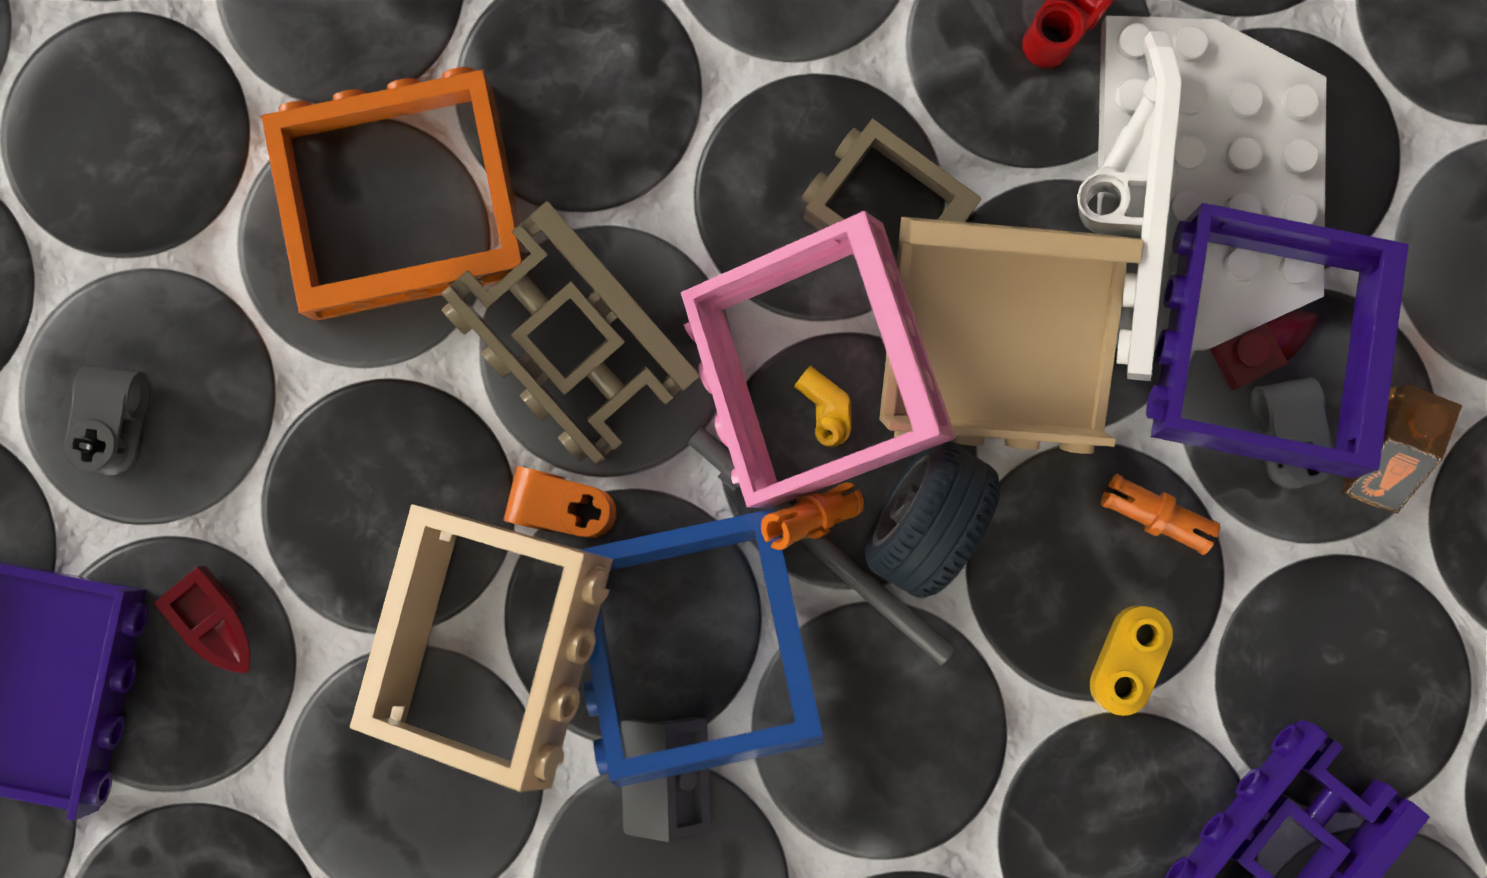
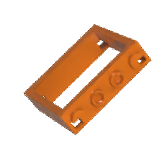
[261,67,530,321]

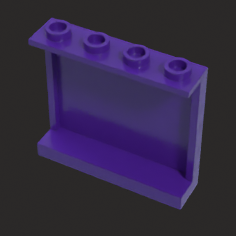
[0,561,148,821]

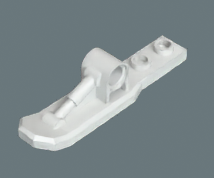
[1077,31,1182,381]

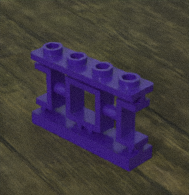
[1165,720,1430,878]

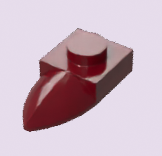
[1210,310,1318,390]
[154,566,250,674]

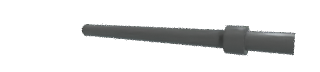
[688,427,955,666]

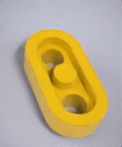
[1090,605,1173,716]

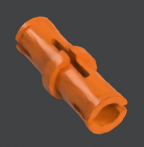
[1100,473,1220,555]
[761,482,864,550]

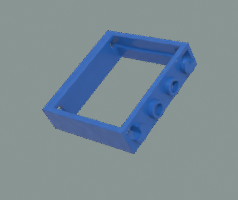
[580,509,823,788]

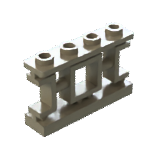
[441,201,700,466]

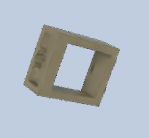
[802,118,982,261]

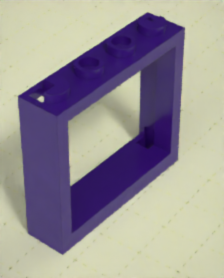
[1146,203,1409,478]

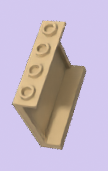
[879,217,1143,454]

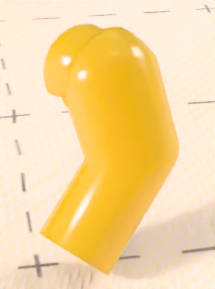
[794,365,852,448]

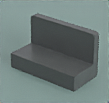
[621,717,711,842]

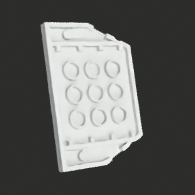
[1097,16,1326,351]

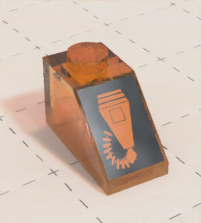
[1341,384,1462,514]

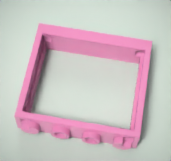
[680,211,956,509]

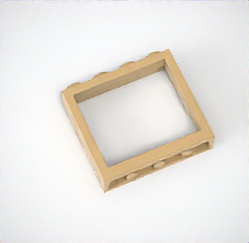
[350,504,613,792]

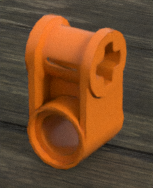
[503,466,617,538]

